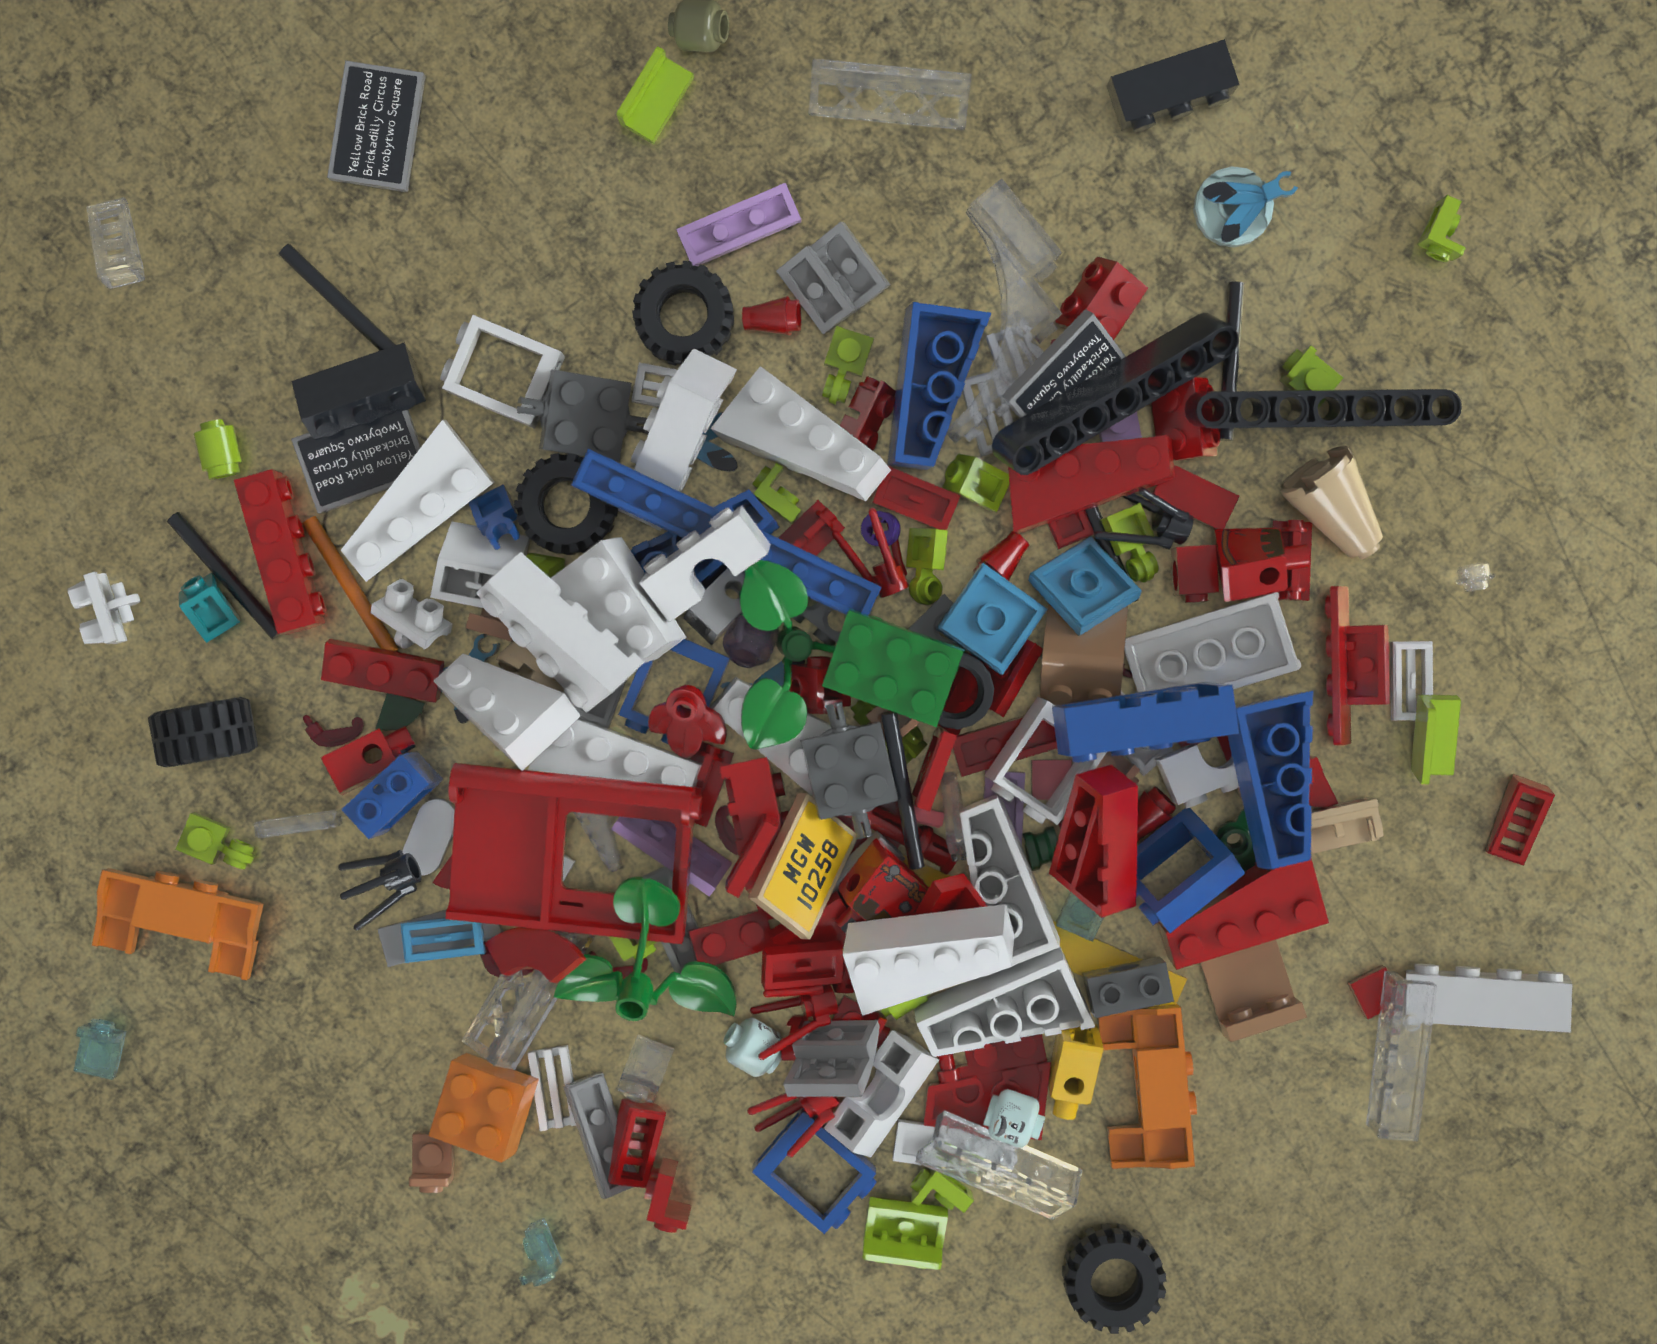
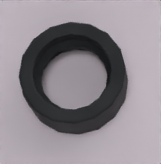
[938,652,994,729]

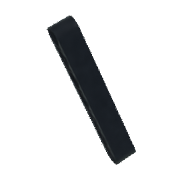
[992,313,1239,475]
[1184,389,1462,428]

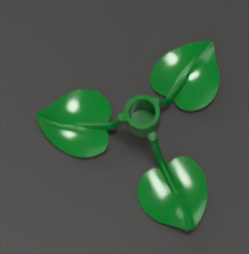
[740,560,884,750]
[554,877,737,1021]

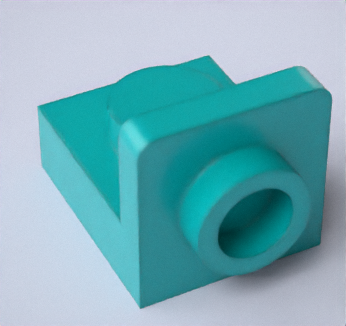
[178,573,240,643]

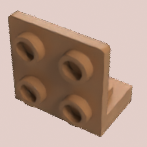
[1200,940,1307,1042]

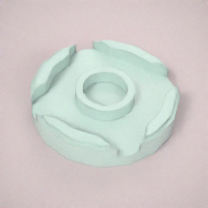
[1193,166,1274,248]

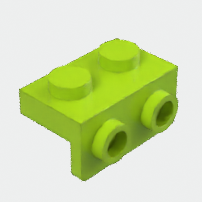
[862,1197,948,1270]

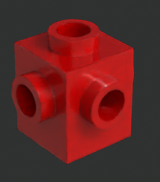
[789,656,851,714]

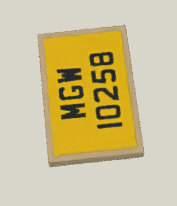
[748,793,857,939]

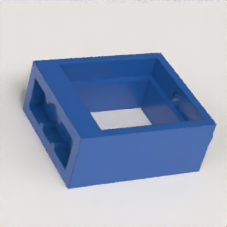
[618,639,731,745]
[341,751,444,839]
[1136,808,1245,933]
[752,1108,877,1234]

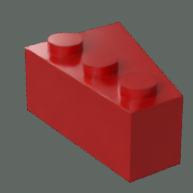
[1049,764,1138,918]

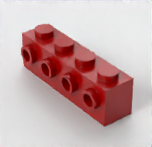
[233,469,326,635]

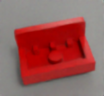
[1055,257,1148,340]
[1152,377,1220,462]
[644,1157,692,1233]

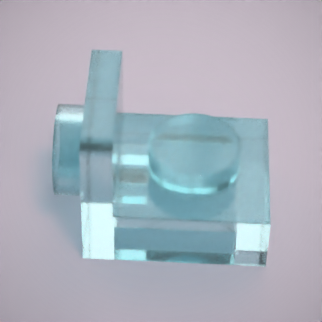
[1056,892,1104,942]
[73,1019,127,1080]
[518,1218,563,1286]

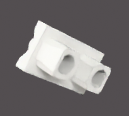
[67,572,141,644]
[371,579,452,649]

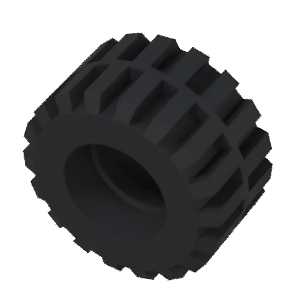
[632,261,734,366]
[514,453,618,555]
[148,697,258,768]
[1062,1223,1167,1334]

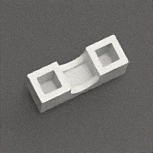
[640,506,770,622]
[1155,744,1239,808]
[824,1030,939,1157]

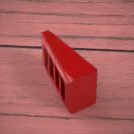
[1485,774,1555,866]
[608,1099,666,1189]

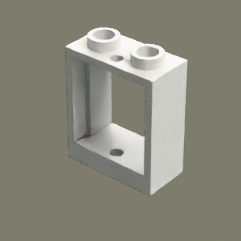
[440,315,565,429]
[984,697,1107,825]

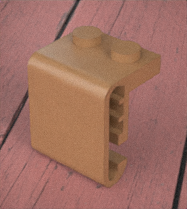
[1040,603,1128,705]

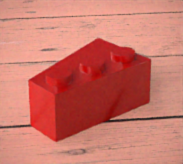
[719,757,789,894]

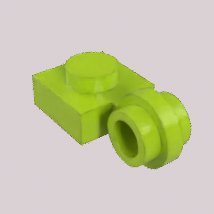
[822,326,874,405]
[1101,503,1159,583]
[906,528,948,605]
[175,812,255,869]

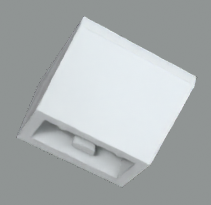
[430,521,530,608]

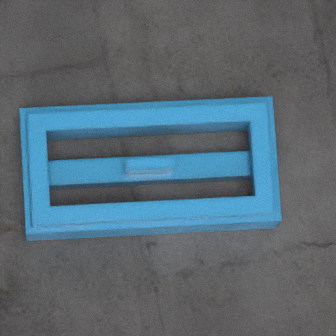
[400,917,486,963]

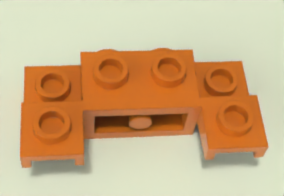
[92,868,264,980]
[1098,1004,1197,1169]

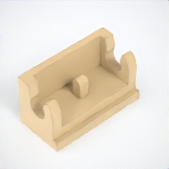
[1311,797,1384,854]

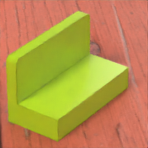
[616,46,694,145]
[1411,695,1461,784]

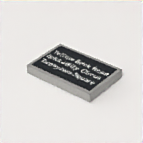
[327,60,426,192]
[1002,309,1126,418]
[291,410,422,514]

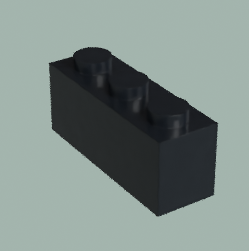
[1107,39,1240,132]
[291,342,426,440]

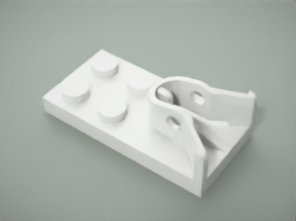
[1125,592,1301,692]

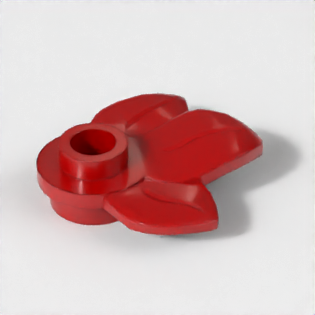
[648,685,727,759]

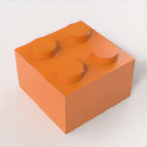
[428,1053,539,1163]

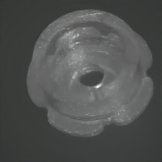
[1456,562,1496,592]

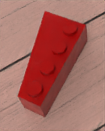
[1008,435,1175,533]
[1158,858,1329,970]

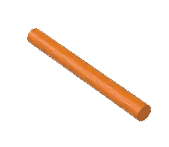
[302,516,399,652]

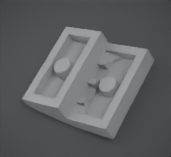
[776,222,890,334]
[783,1020,880,1097]

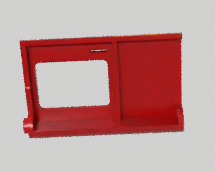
[445,763,702,944]

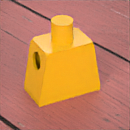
[1048,1024,1103,1120]

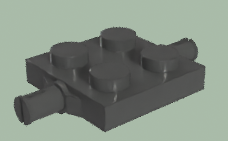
[517,369,649,462]
[800,702,898,839]

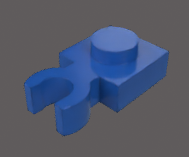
[469,484,520,550]

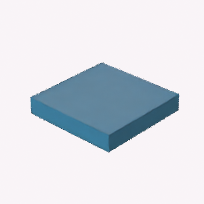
[1028,536,1142,636]
[936,563,1047,675]

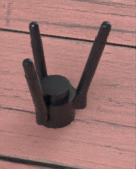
[1094,487,1194,550]
[338,850,422,931]

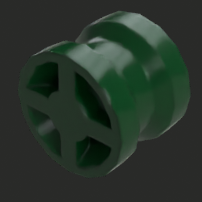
[1022,825,1058,871]

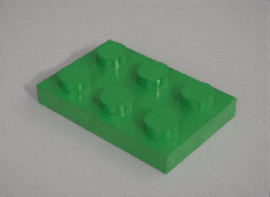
[822,609,964,727]

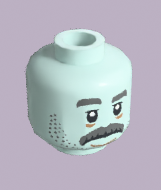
[723,1017,782,1077]
[983,1089,1045,1148]

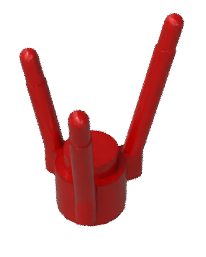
[832,508,909,598]
[750,984,838,1060]
[747,1093,840,1158]

